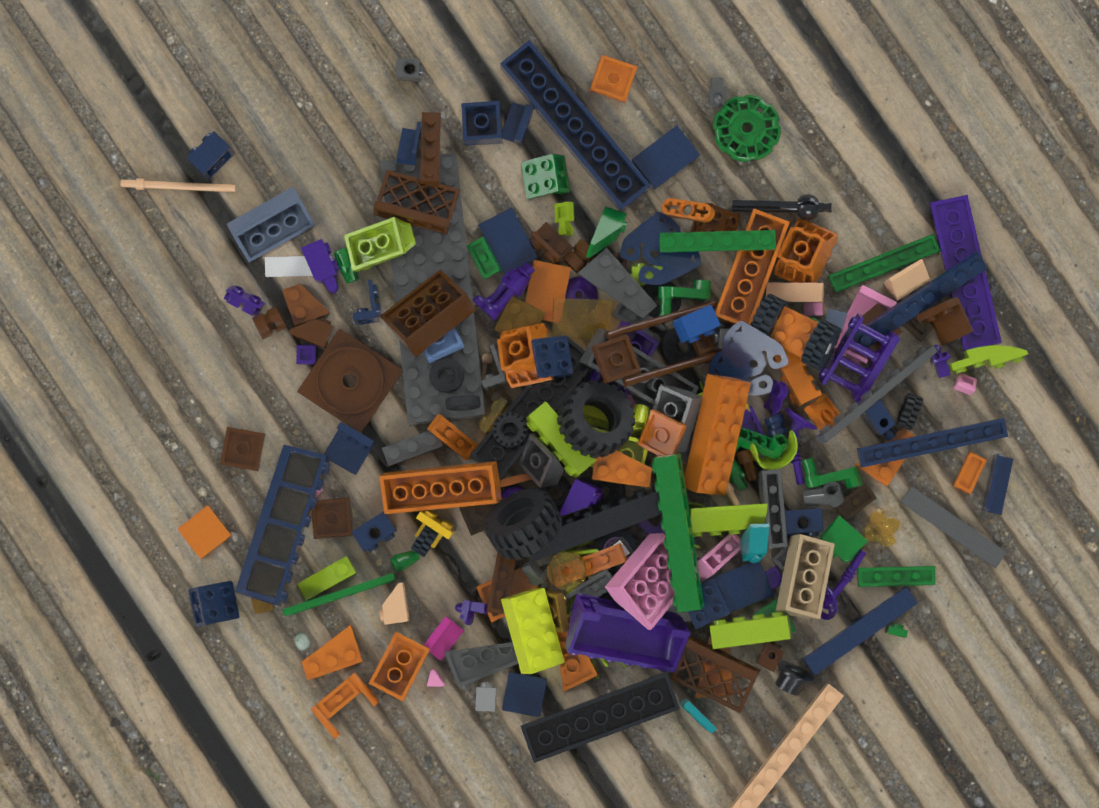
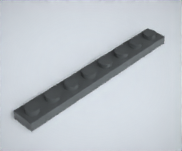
[815,345,938,444]

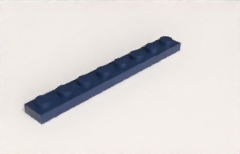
[852,251,987,348]
[857,418,1008,468]

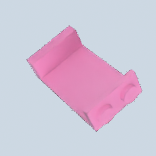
[833,285,897,365]

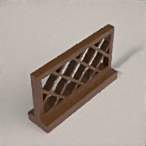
[374,170,460,235]
[670,636,761,713]

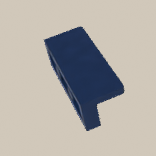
[982,454,1013,515]

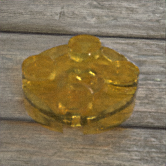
[547,552,586,591]

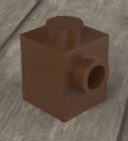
[755,641,785,672]

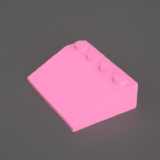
[605,533,675,630]

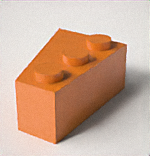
[773,349,822,408]

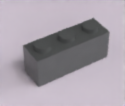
[382,431,444,467]

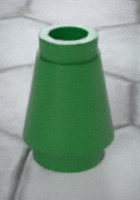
[390,550,420,573]

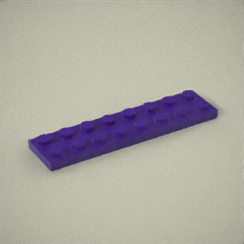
[929,195,1002,351]

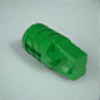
[333,248,359,284]
[729,456,748,491]

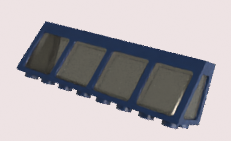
[235,445,331,607]

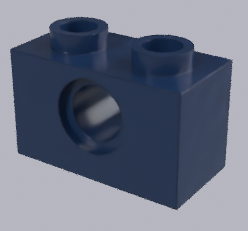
[785,508,823,538]
[351,511,397,553]

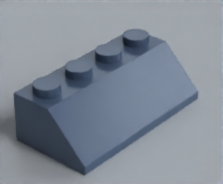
[227,187,315,262]

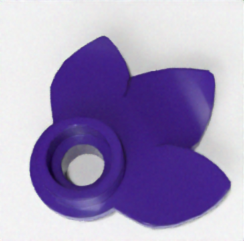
[763,379,789,415]

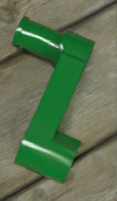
[658,280,711,316]
[735,428,789,459]
[802,458,863,489]

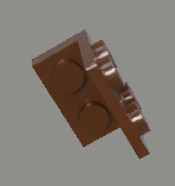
[690,203,740,232]
[530,222,574,265]
[917,297,973,345]

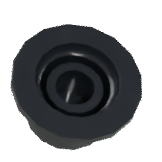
[775,661,814,696]

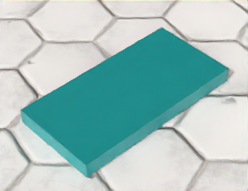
[679,698,717,733]

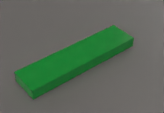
[857,566,936,587]

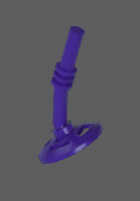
[785,407,818,485]
[821,550,866,620]

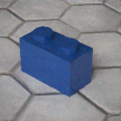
[672,305,721,343]

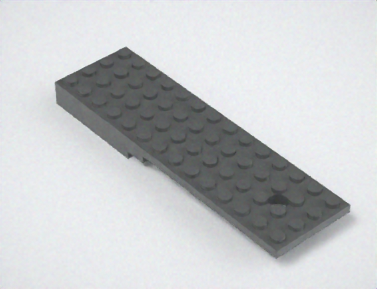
[380,153,486,426]

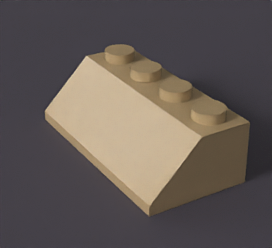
[776,534,835,620]

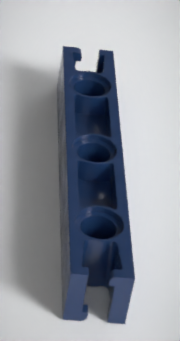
[802,587,917,675]

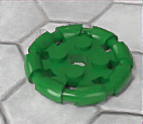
[713,94,781,162]

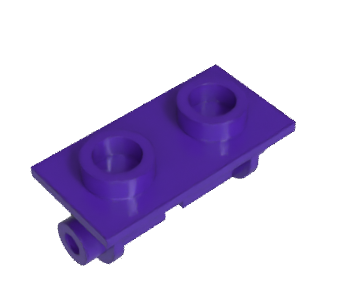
[224,285,265,316]

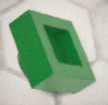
[885,623,908,638]

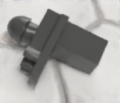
[708,77,726,107]
[521,561,552,589]

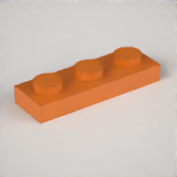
[427,413,478,461]

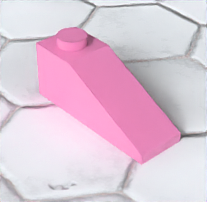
[697,534,741,583]

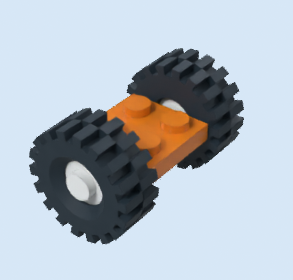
[750,294,841,371]

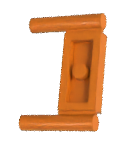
[310,672,379,739]

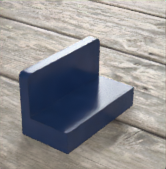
[502,102,534,145]
[397,122,421,165]

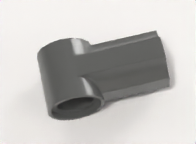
[803,482,844,507]

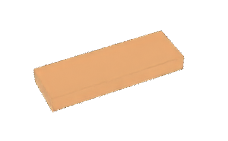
[766,282,824,303]

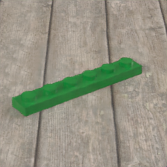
[660,230,776,253]

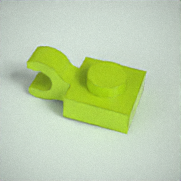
[554,202,574,236]

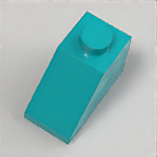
[739,523,769,563]

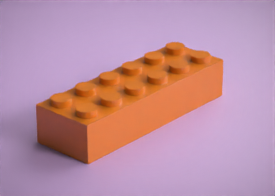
[715,209,790,329]
[684,374,751,496]
[379,461,502,514]

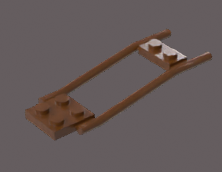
[591,300,723,387]

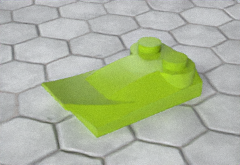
[344,217,416,272]

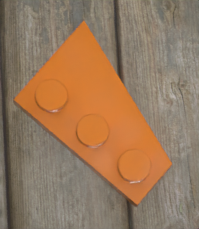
[854,428,914,487]
[592,450,652,488]

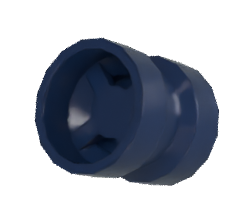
[764,414,788,438]

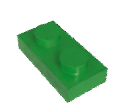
[467,237,502,280]

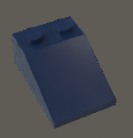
[706,561,774,612]

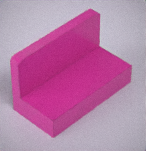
[423,616,464,660]

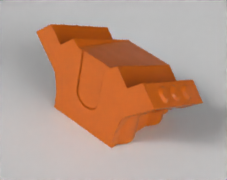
[774,218,838,283]
[497,323,555,388]

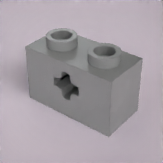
[475,682,497,712]

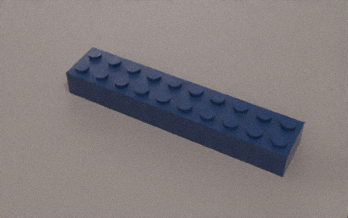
[500,40,651,212]

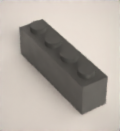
[757,470,788,549]

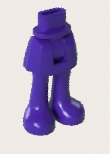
[472,262,535,321]

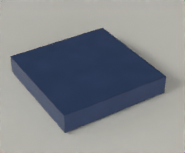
[502,672,547,717]

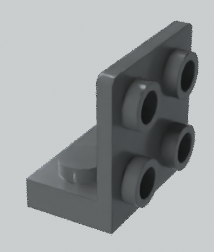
[481,344,506,392]

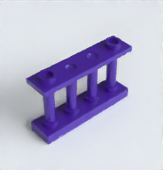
[819,313,900,403]

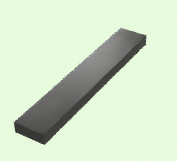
[900,486,1007,568]

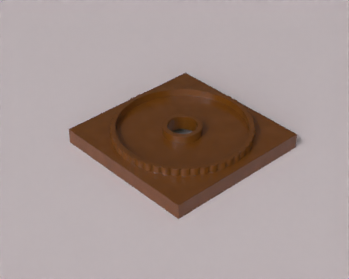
[297,328,403,434]

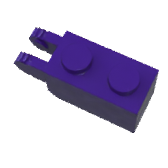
[301,239,340,294]

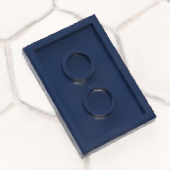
[632,125,700,190]
[478,208,538,275]

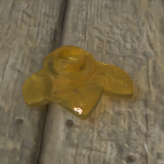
[864,508,900,547]

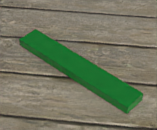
[827,234,941,294]
[282,573,396,616]

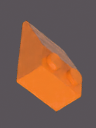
[368,632,430,702]

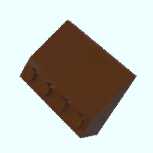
[380,270,476,357]

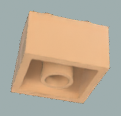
[883,259,931,302]
[379,582,410,625]

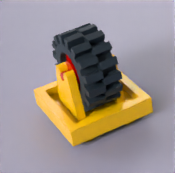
[411,510,456,557]

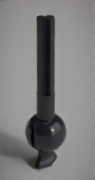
[732,194,832,221]

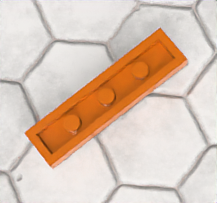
[551,543,627,587]

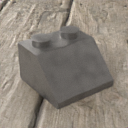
[518,433,564,488]

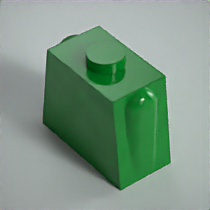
[819,516,868,563]

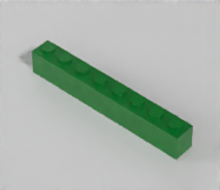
[652,453,704,612]

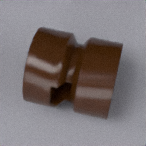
[562,239,598,274]
[252,306,287,340]

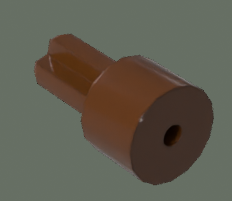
[736,449,758,482]

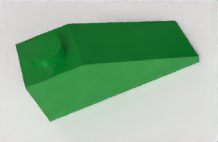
[586,206,628,258]

